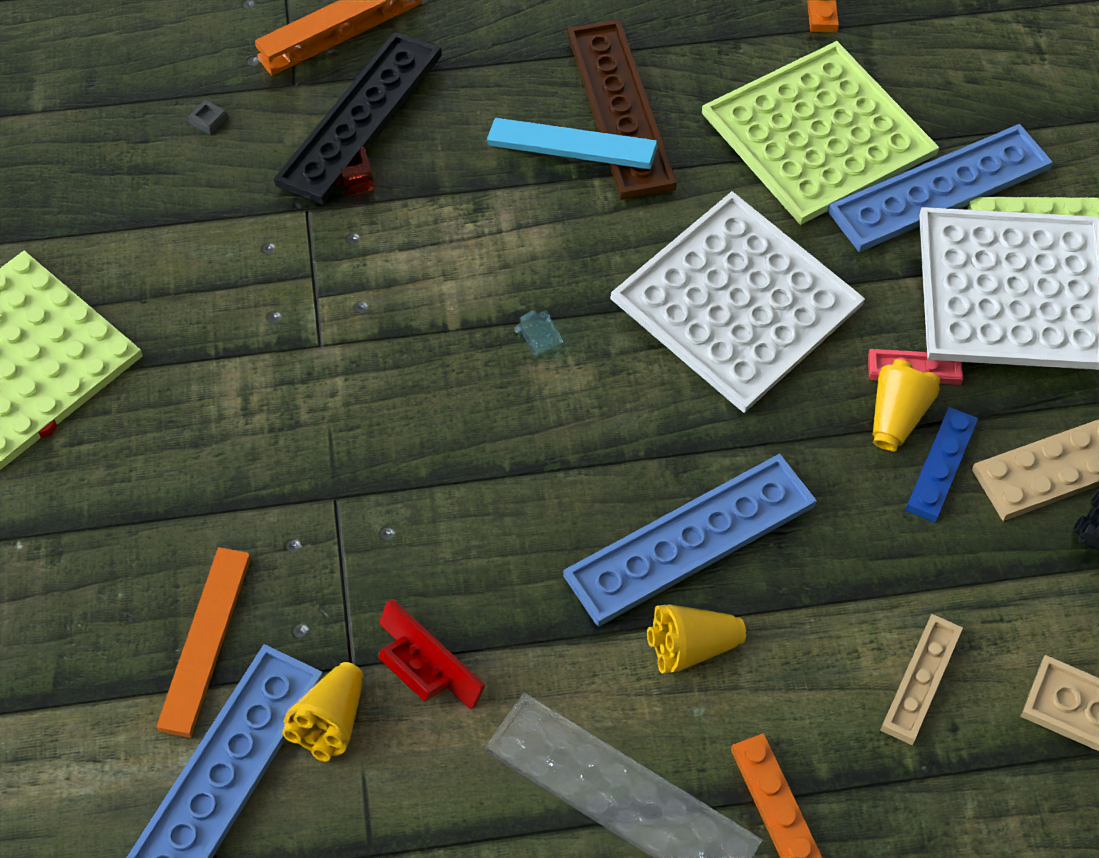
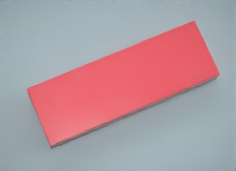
[868,349,963,385]

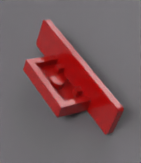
[378,599,485,709]

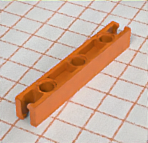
[255,0,422,76]

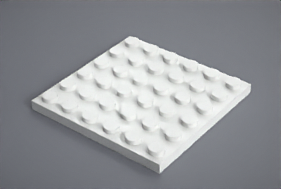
[610,191,865,413]
[919,207,1099,370]

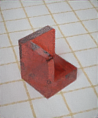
[341,147,374,195]

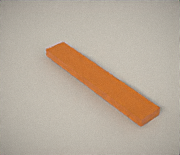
[156,547,251,738]

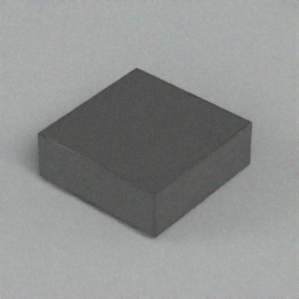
[188,99,228,135]

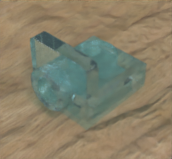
[514,310,563,357]

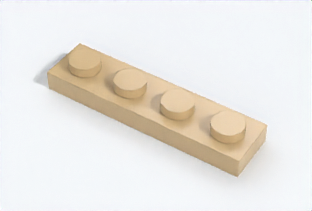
[880,614,963,745]

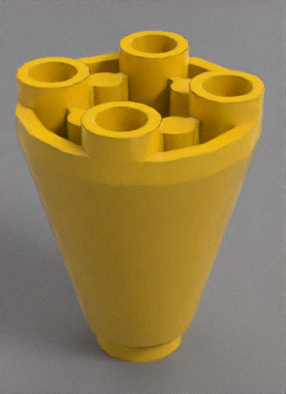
[873,359,941,452]
[647,604,746,674]
[282,662,364,762]

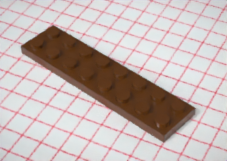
[567,19,677,200]

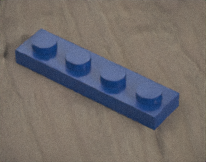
[905,407,978,523]

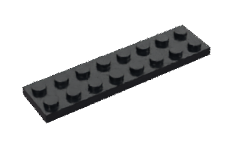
[274,32,442,205]

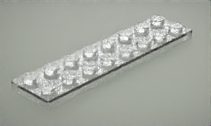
[485,693,763,858]

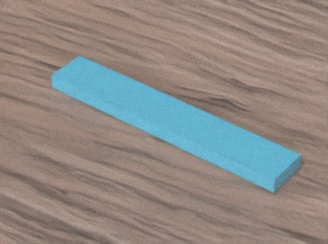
[487,118,658,169]

